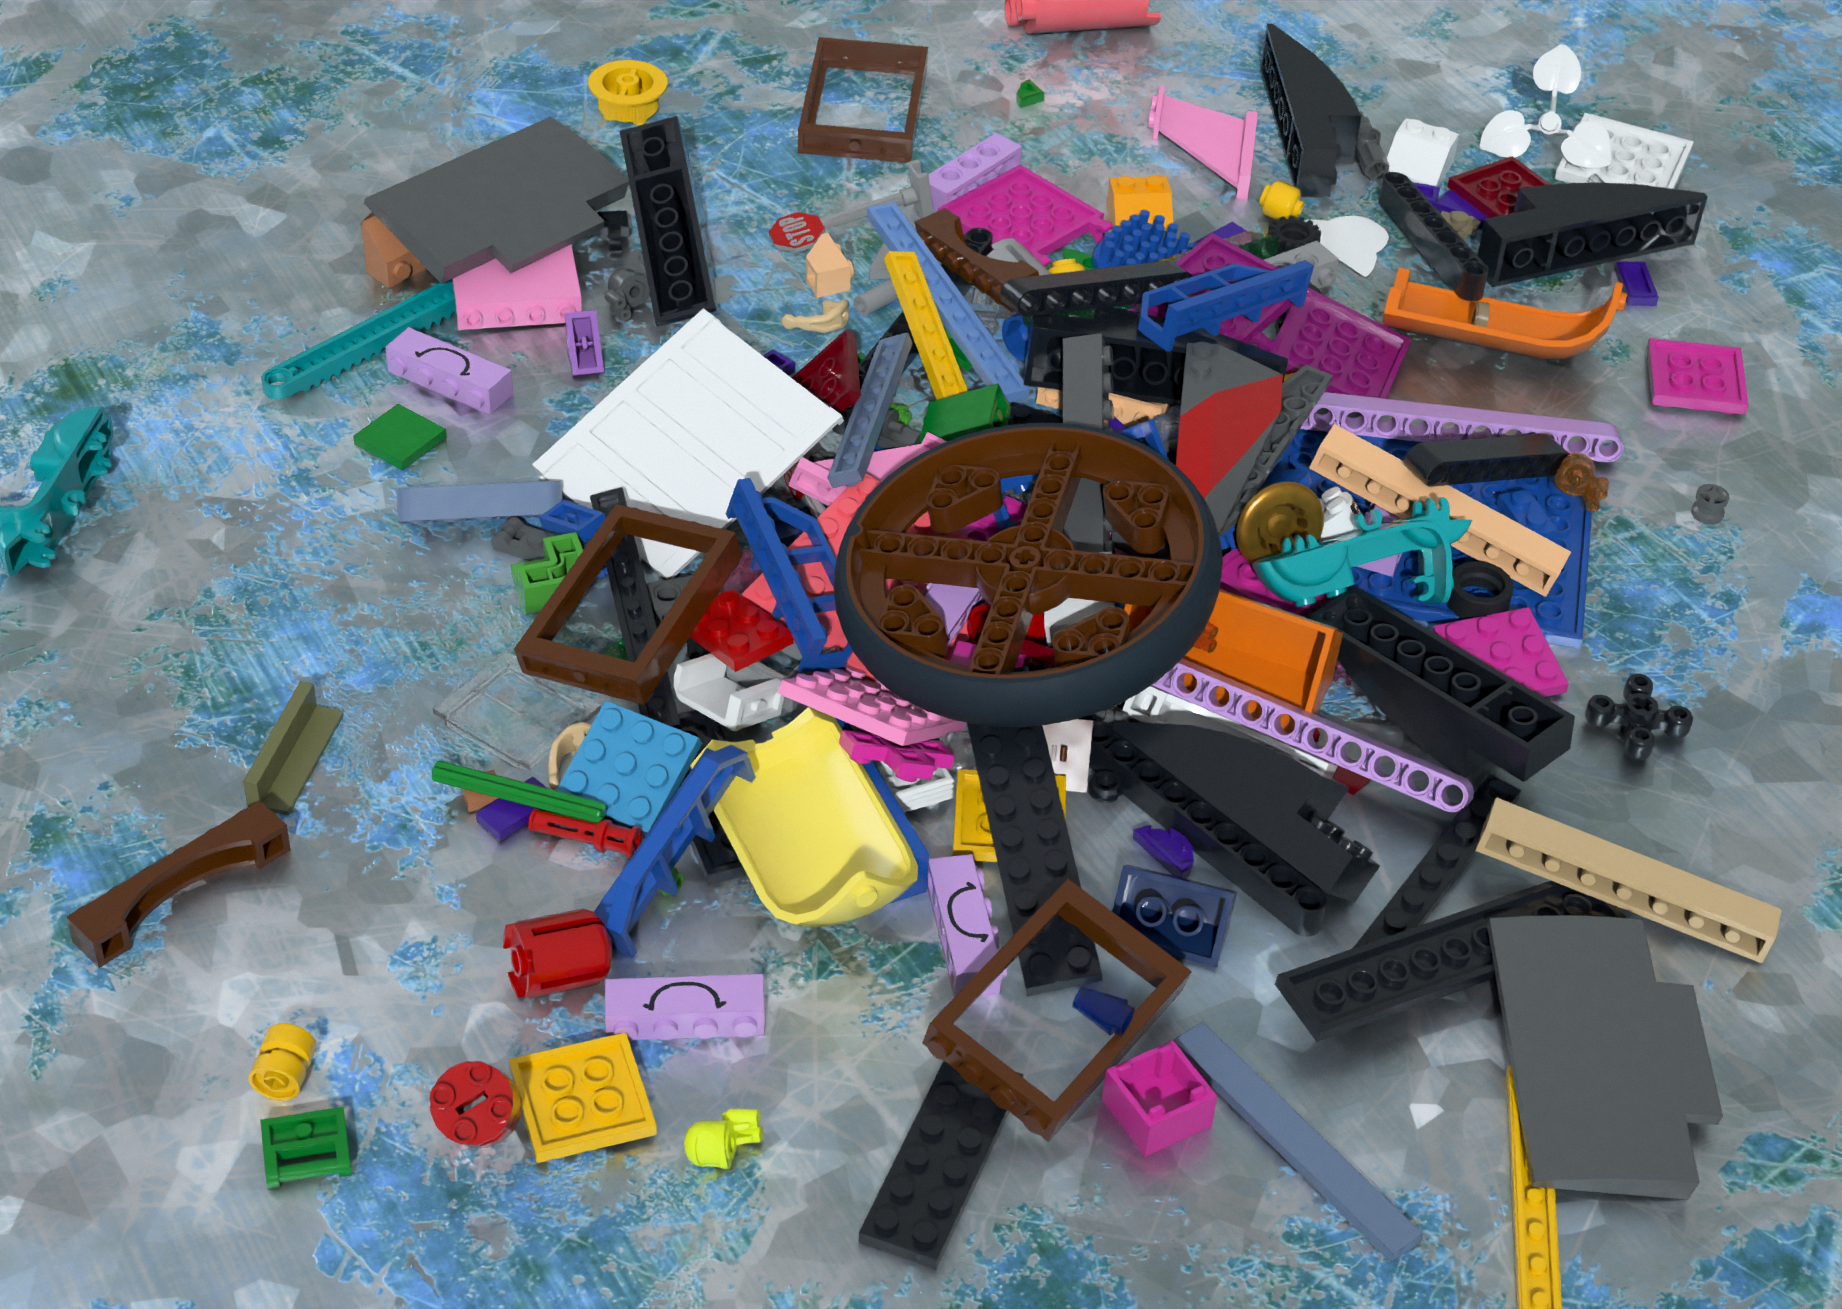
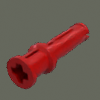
[528,808,643,859]

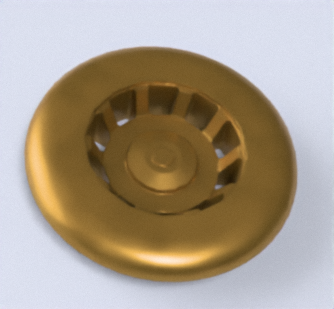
[1236,482,1324,565]

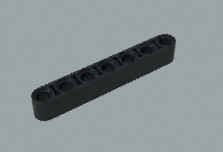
[1378,172,1489,301]
[1000,261,1193,317]
[1404,434,1571,487]

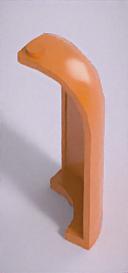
[1383,268,1627,359]

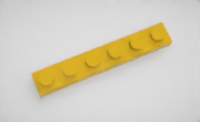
[884,251,968,400]

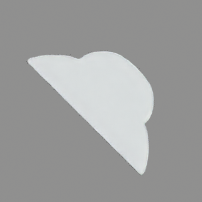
[1304,216,1389,277]

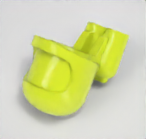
[684,1108,764,1169]

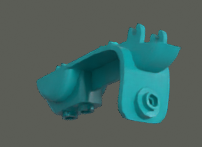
[0,406,113,576]
[1251,497,1472,607]

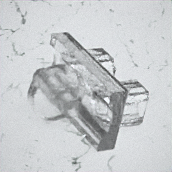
[968,287,1017,336]

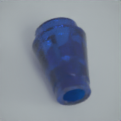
[1072,986,1135,1036]

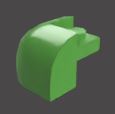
[511,532,583,616]

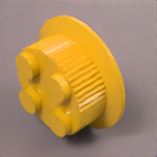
[588,60,668,125]

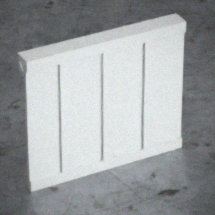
[532,308,844,580]

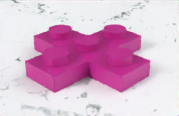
[838,729,955,782]

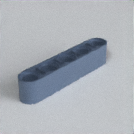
[396,481,562,524]

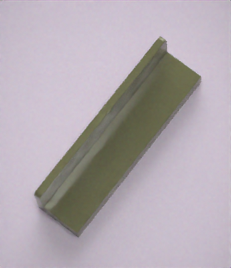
[243,681,343,815]

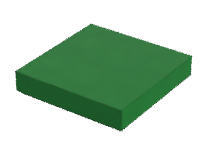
[353,404,447,470]

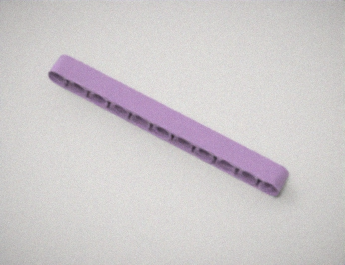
[1300,392,1623,462]
[1151,659,1474,812]

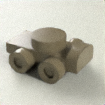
[1441,211,1481,240]

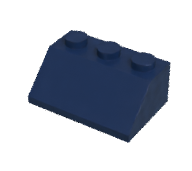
[1112,864,1237,968]

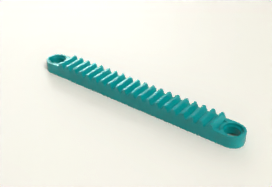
[261,279,457,400]

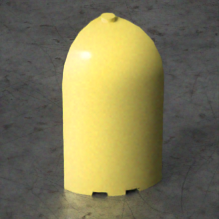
[690,707,918,927]

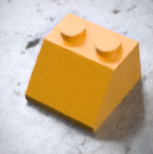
[1106,175,1173,232]

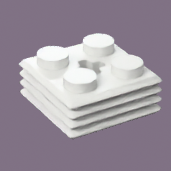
[872,760,954,814]

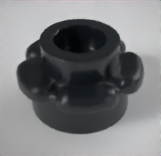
[1088,770,1124,804]

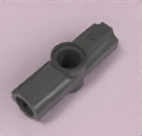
[1354,112,1389,180]

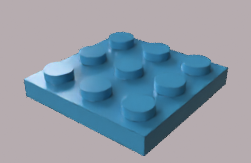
[556,700,702,836]

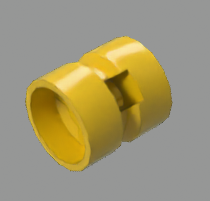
[248,1023,317,1101]

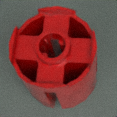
[503,908,612,999]

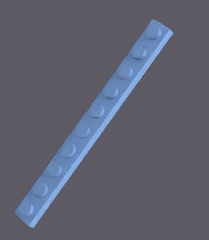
[866,202,1030,403]

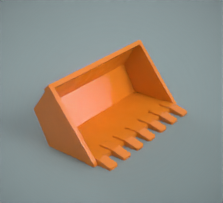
[1124,589,1343,746]

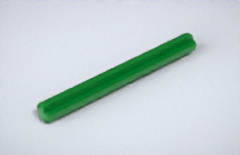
[432,760,607,823]

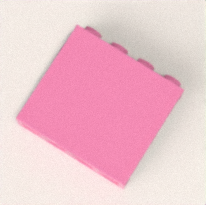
[452,245,582,330]

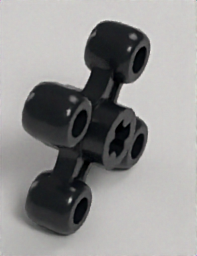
[1585,674,1693,760]

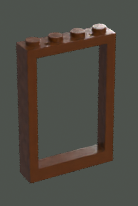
[798,37,928,163]
[514,504,742,705]
[922,879,1192,1142]

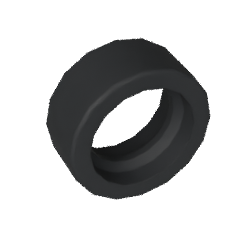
[1447,561,1514,619]

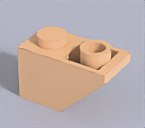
[805,232,854,298]

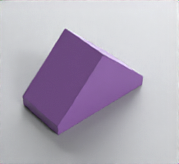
[564,310,604,376]

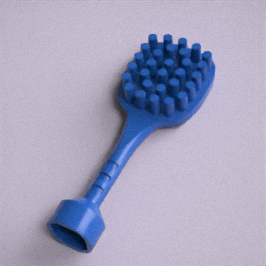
[1002,209,1198,362]

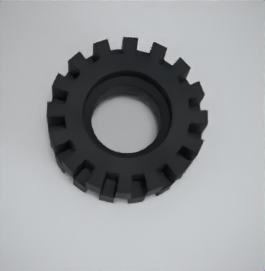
[1265,216,1321,257]

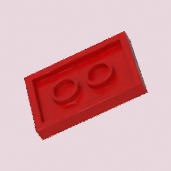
[690,588,794,672]

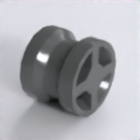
[1691,484,1729,525]

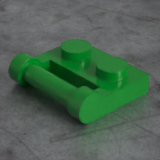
[260,1107,352,1189]

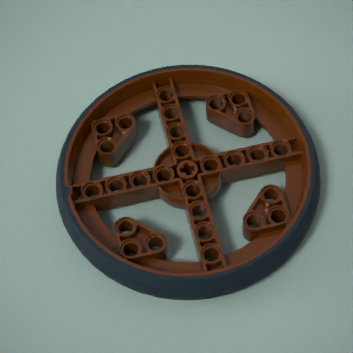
[834,423,1223,727]

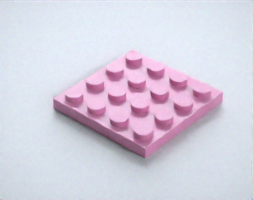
[778,666,966,746]

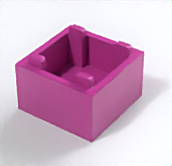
[1102,1040,1218,1157]

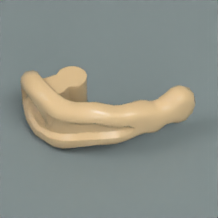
[781,299,849,334]
[548,722,592,790]

